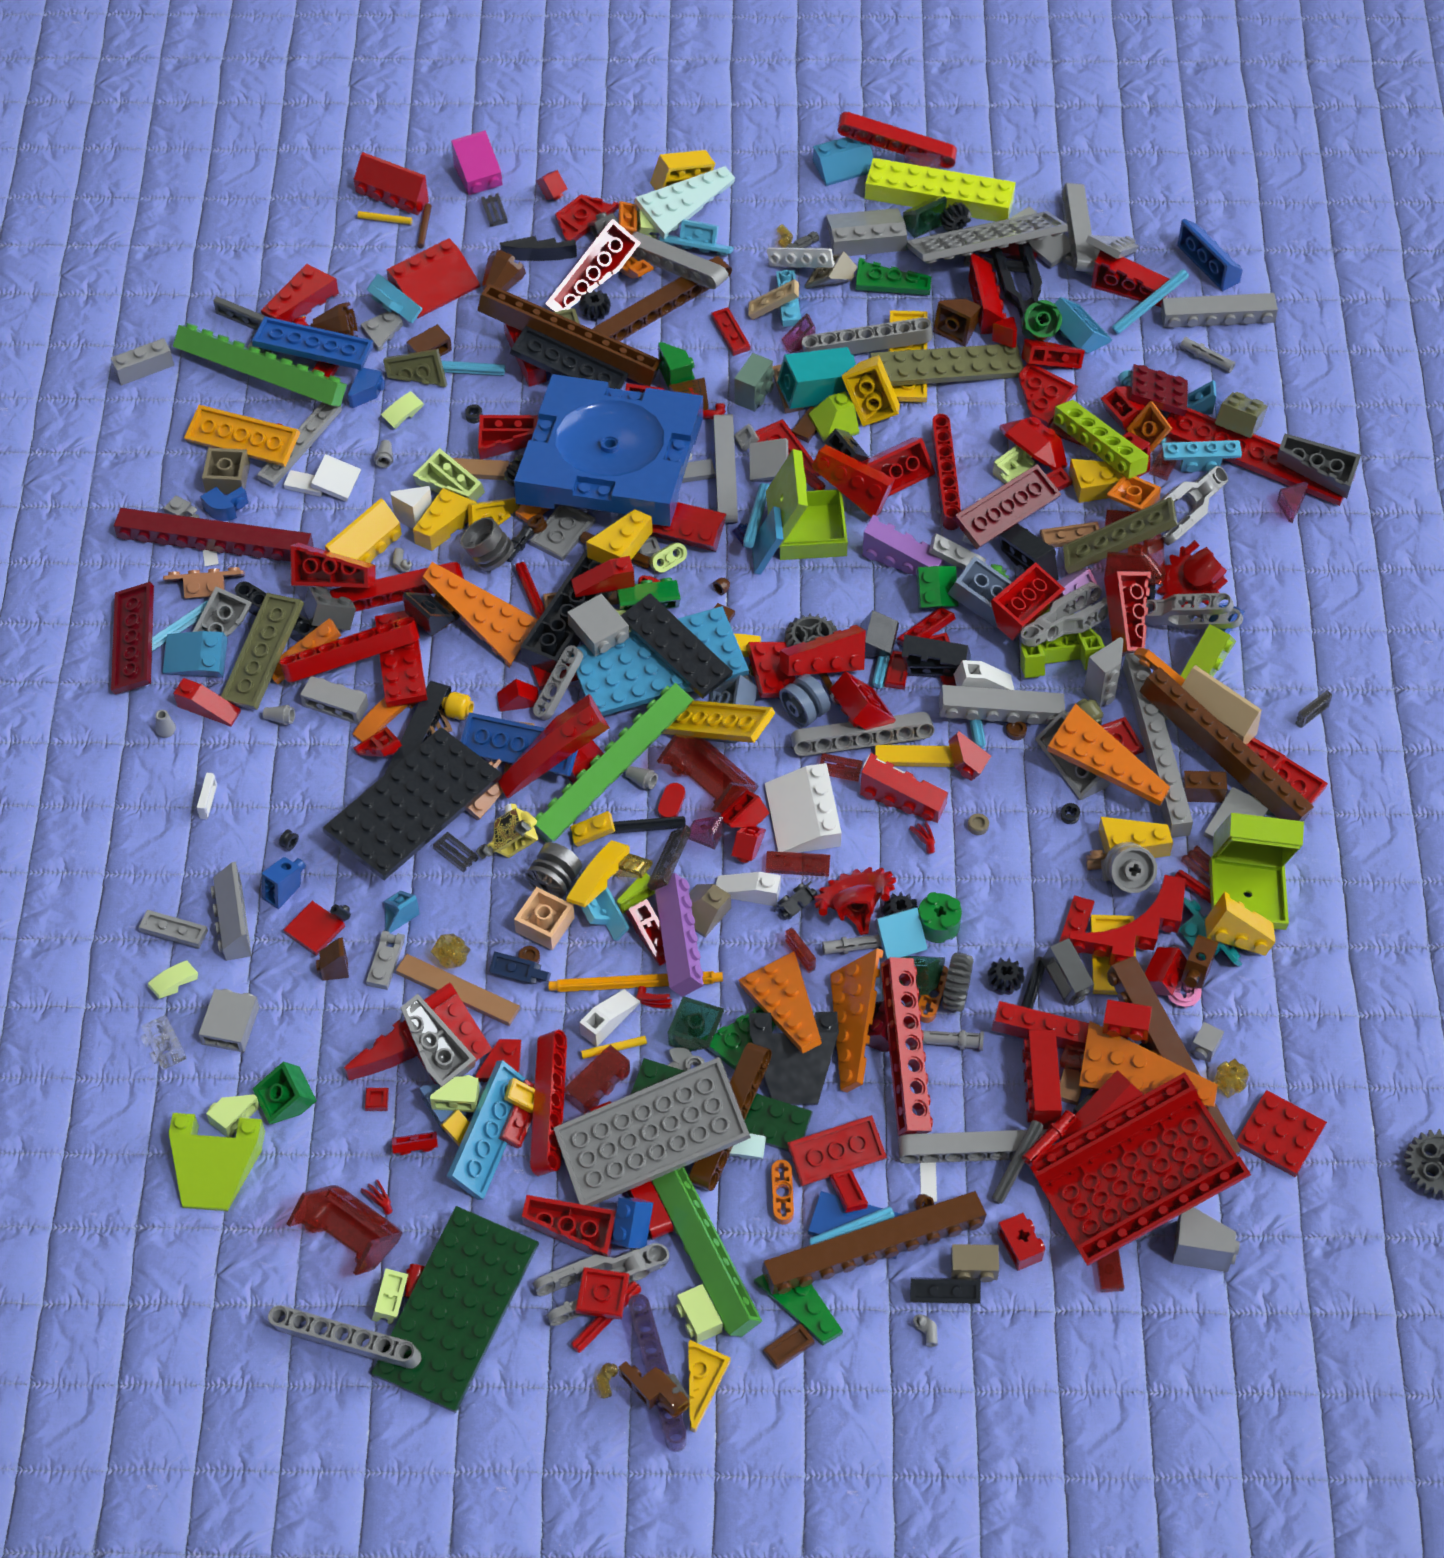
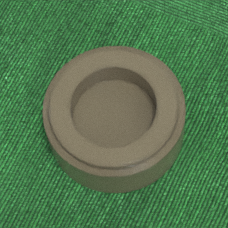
[968,814,989,835]

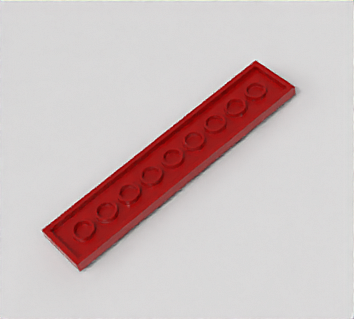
[1166,408,1356,506]

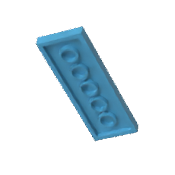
[447,1060,527,1200]

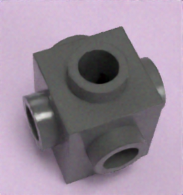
[588,212,619,239]

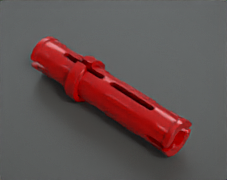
[1022,1110,1077,1167]

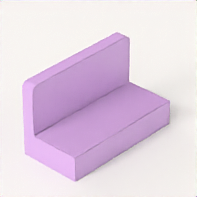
[1058,568,1098,601]

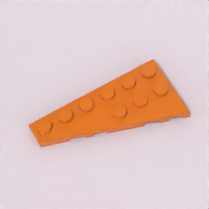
[422,562,538,668]
[1047,703,1170,806]
[830,948,883,1093]
[739,951,822,1054]
[1079,1021,1218,1108]

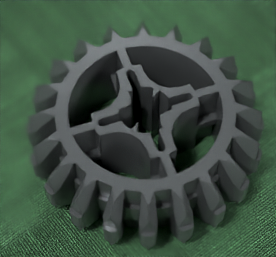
[784,613,837,647]
[942,953,974,1012]

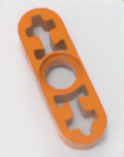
[918,964,948,1023]
[771,1160,794,1225]

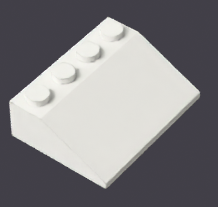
[765,763,842,855]

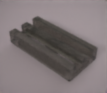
[481,193,508,227]
[1295,690,1332,728]
[433,832,478,873]

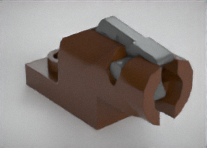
[619,1361,690,1418]

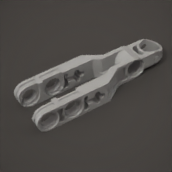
[1155,466,1228,546]
[1021,582,1109,647]
[1145,593,1243,629]
[533,1243,669,1326]

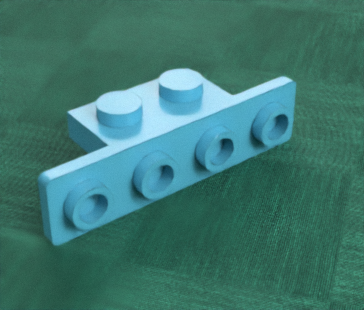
[659,219,734,256]
[367,274,422,323]
[1162,440,1242,472]
[580,864,629,941]

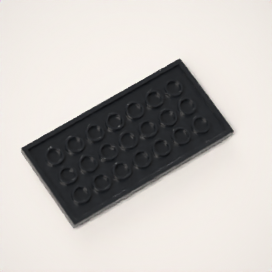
[323,727,502,881]

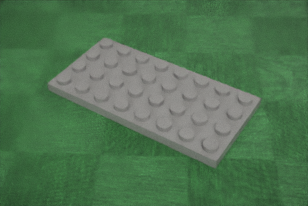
[907,211,1068,263]
[554,1057,751,1206]

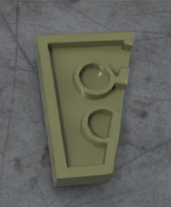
[383,349,447,387]

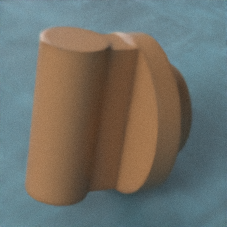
[1086,849,1107,870]

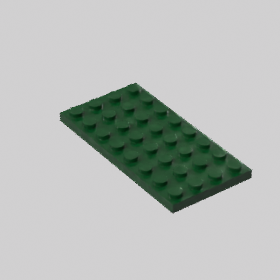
[372,1206,539,1413]

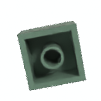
[734,353,774,412]

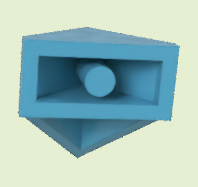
[1187,380,1216,414]
[383,890,420,933]

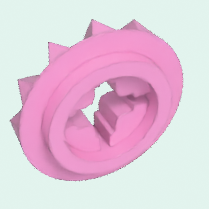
[1168,976,1202,1009]

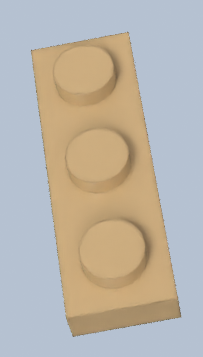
[748,279,799,320]

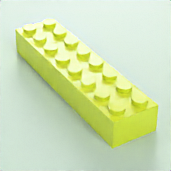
[865,158,1016,222]

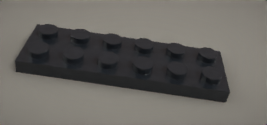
[510,326,629,390]
[621,593,733,699]

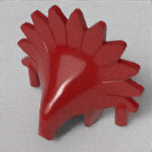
[1157,540,1228,607]
[814,867,896,935]

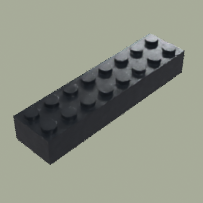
[520,533,633,673]

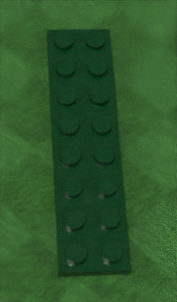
[630,1058,813,1152]

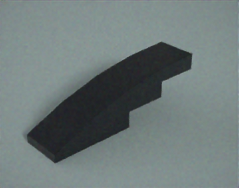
[500,236,577,261]

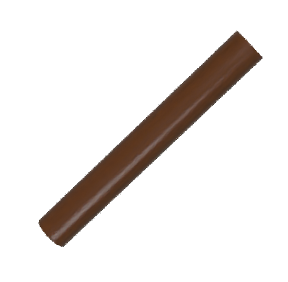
[417,203,432,248]

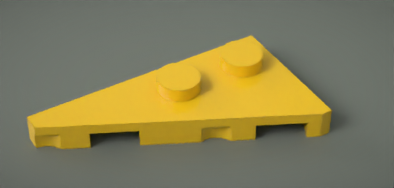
[468,498,522,526]
[688,1340,731,1433]

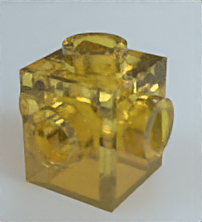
[431,933,471,968]
[1214,1059,1249,1098]

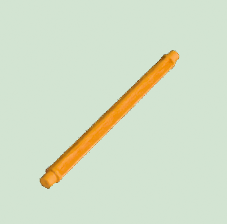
[549,971,723,992]

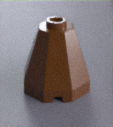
[482,250,526,291]
[310,302,358,337]

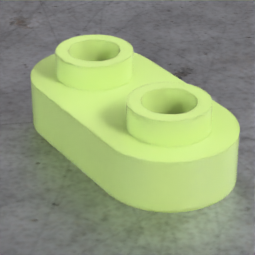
[650,543,687,572]

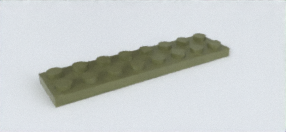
[870,343,1024,386]

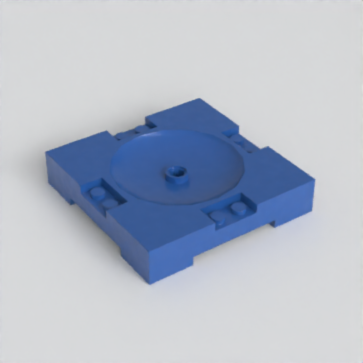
[514,374,703,526]

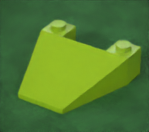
[1021,608,1105,678]
[169,1113,265,1211]

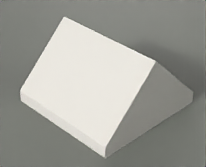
[390,486,432,529]

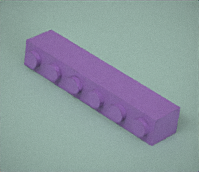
[654,873,704,997]

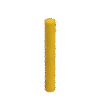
[357,211,412,225]
[581,1036,647,1059]

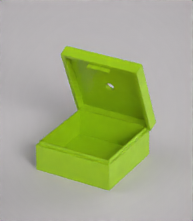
[766,449,848,560]
[1209,812,1304,930]

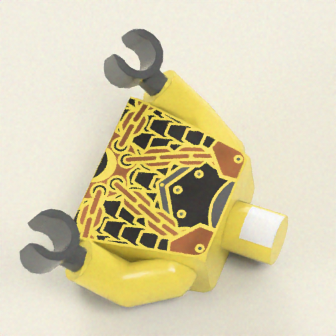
[476,804,538,859]

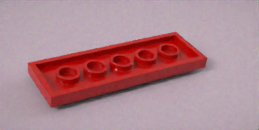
[375,610,428,708]

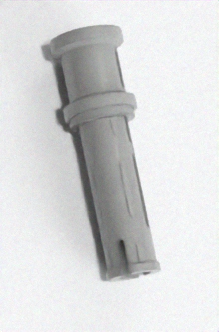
[922,1030,984,1051]

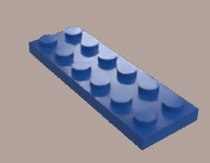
[252,317,373,370]
[460,712,578,777]

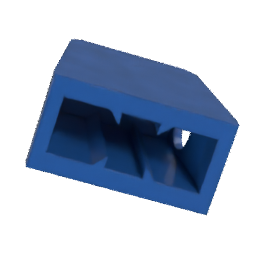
[261,857,306,909]

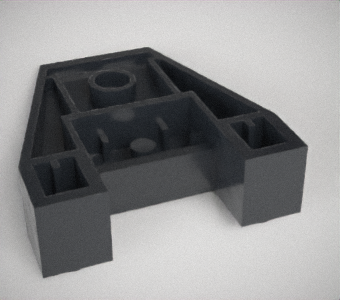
[747,1012,839,1105]

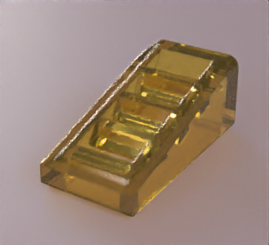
[614,853,653,878]

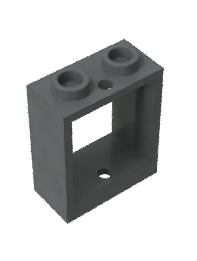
[1041,938,1094,1005]

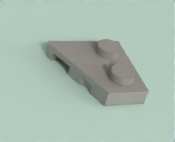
[361,310,403,352]

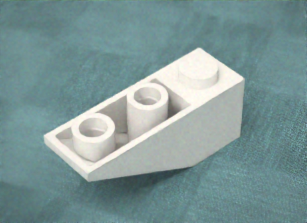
[954,660,1015,690]
[579,989,641,1047]

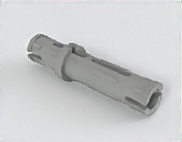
[1180,337,1236,373]
[822,935,882,955]

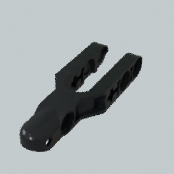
[992,242,1044,324]

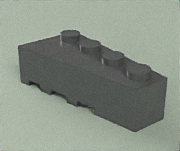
[1276,433,1361,499]

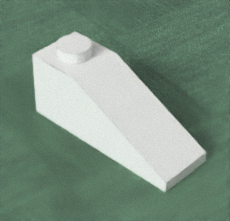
[716,872,781,906]

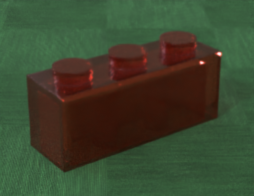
[564,1045,630,1114]

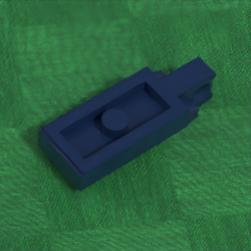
[489,951,551,984]

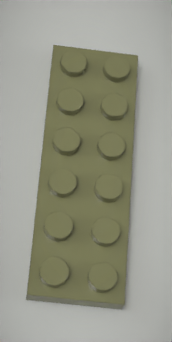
[1063,497,1178,574]
[221,593,304,710]

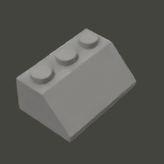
[1083,637,1123,708]

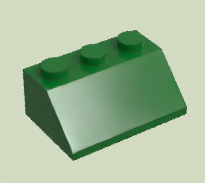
[617,578,681,611]

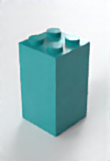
[777,347,856,409]

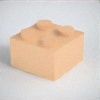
[514,887,575,950]

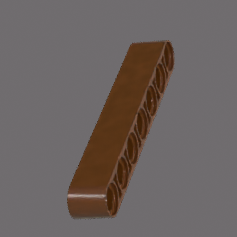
[689,1043,772,1191]

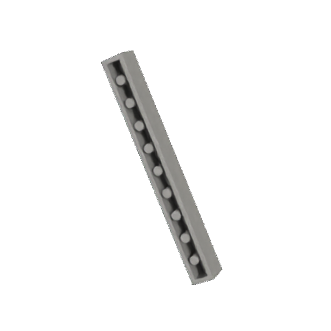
[1123,653,1193,838]

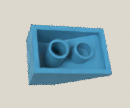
[163,631,228,678]

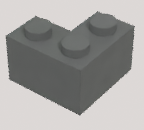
[303,586,356,630]

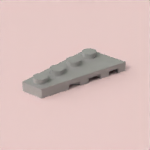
[1085,235,1139,259]

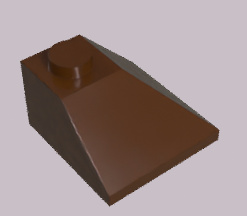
[933,299,982,347]

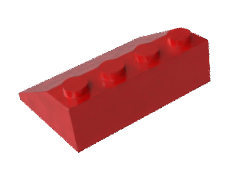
[386,238,481,318]

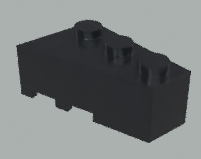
[999,524,1059,581]
[902,634,971,676]

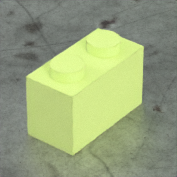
[675,1284,723,1343]

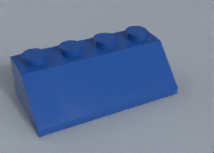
[1177,218,1243,292]

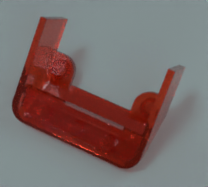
[1104,510,1165,584]
[657,734,759,813]
[286,1185,403,1275]

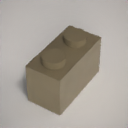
[951,1244,999,1282]

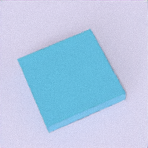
[875,907,928,960]

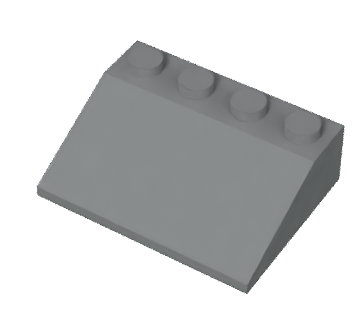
[826,208,907,256]

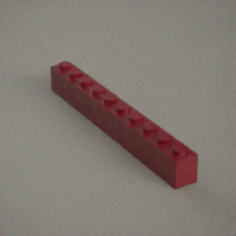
[114,507,314,562]

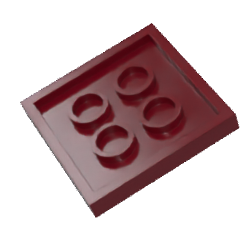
[1130,364,1188,417]

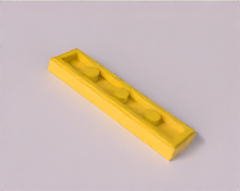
[875,745,954,767]

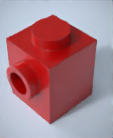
[536,170,568,200]

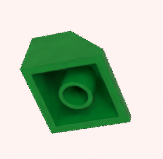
[658,342,695,391]
[916,566,959,609]
[252,1061,317,1124]

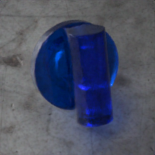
[732,523,748,545]

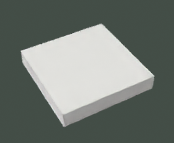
[310,454,361,502]

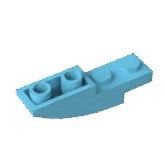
[776,270,801,327]

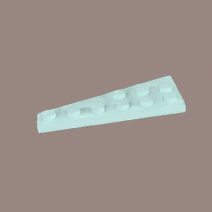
[634,166,735,239]

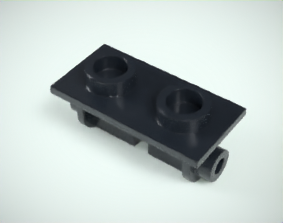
[774,881,817,920]

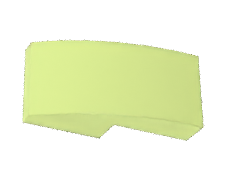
[381,391,425,429]
[148,960,198,999]

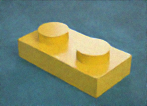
[571,811,615,847]

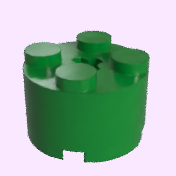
[1021,300,1062,342]
[918,892,962,943]

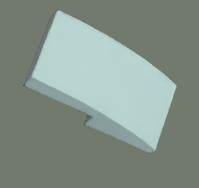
[729,1134,766,1159]

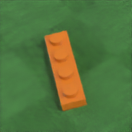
[272,618,342,684]

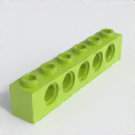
[1053,400,1149,479]

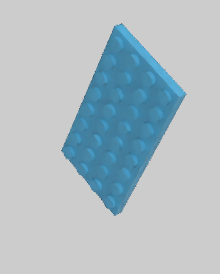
[571,606,749,716]

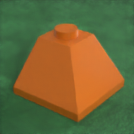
[1127,401,1173,454]
[1107,476,1161,511]

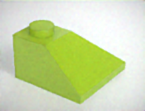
[808,391,860,442]

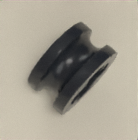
[465,404,483,424]
[1060,803,1080,824]
[279,829,299,851]

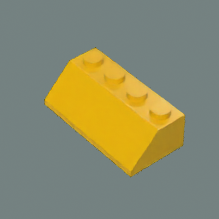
[325,498,402,563]

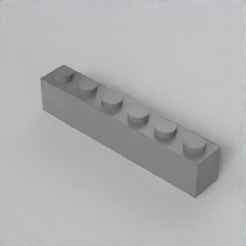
[1160,293,1278,328]
[939,685,1065,725]

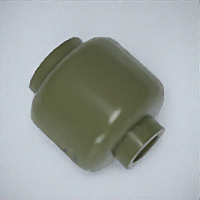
[1076,698,1104,725]

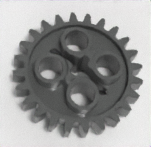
[1403,1129,1444,1200]

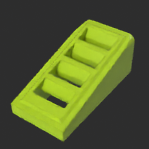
[617,872,655,914]

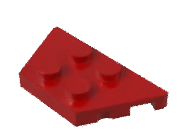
[555,194,619,242]

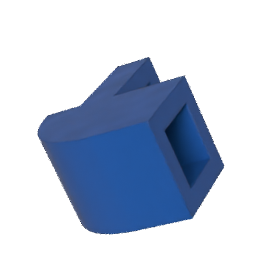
[200,486,249,521]

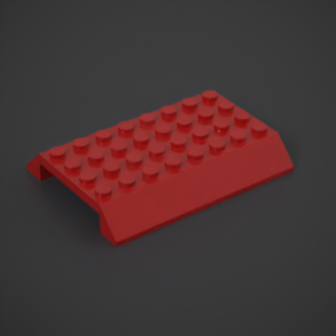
[1030,1072,1251,1266]

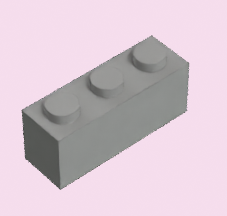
[111,338,174,385]
[300,676,369,724]

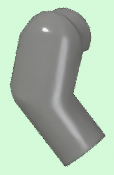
[392,548,412,572]
[913,1314,938,1347]

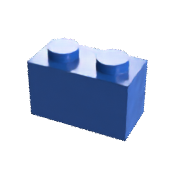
[611,1197,653,1248]

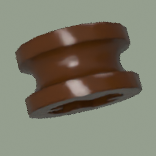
[527,514,547,534]

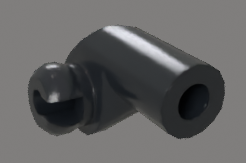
[330,904,351,921]

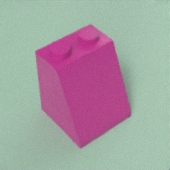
[451,130,503,195]

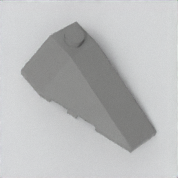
[193,587,252,637]
[401,994,476,1087]

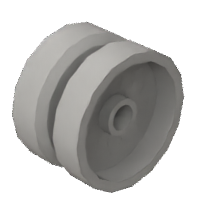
[1104,842,1157,893]

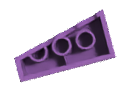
[862,515,945,576]

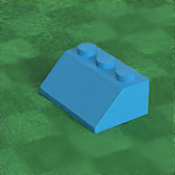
[813,137,873,186]
[1055,297,1112,353]

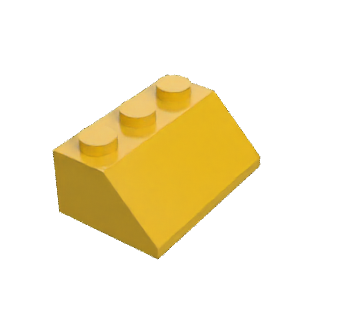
[842,355,900,426]

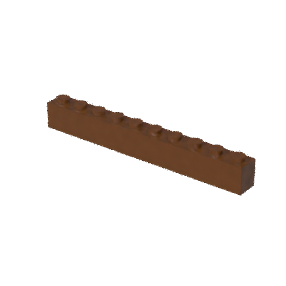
[477,283,661,386]
[1139,668,1314,821]
[1107,956,1241,1155]
[762,1191,987,1295]

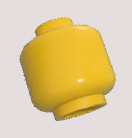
[442,692,474,720]

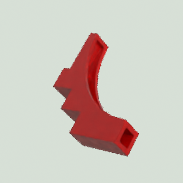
[1068,875,1186,965]

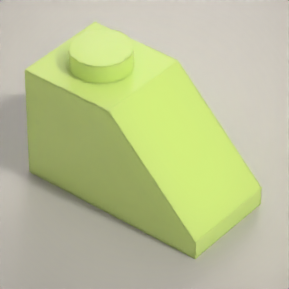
[430,1075,480,1112]
[206,1094,260,1137]

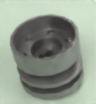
[460,517,514,571]
[525,842,582,898]

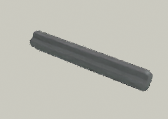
[992,1120,1043,1204]

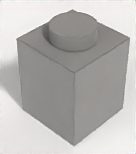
[1190,1022,1224,1062]

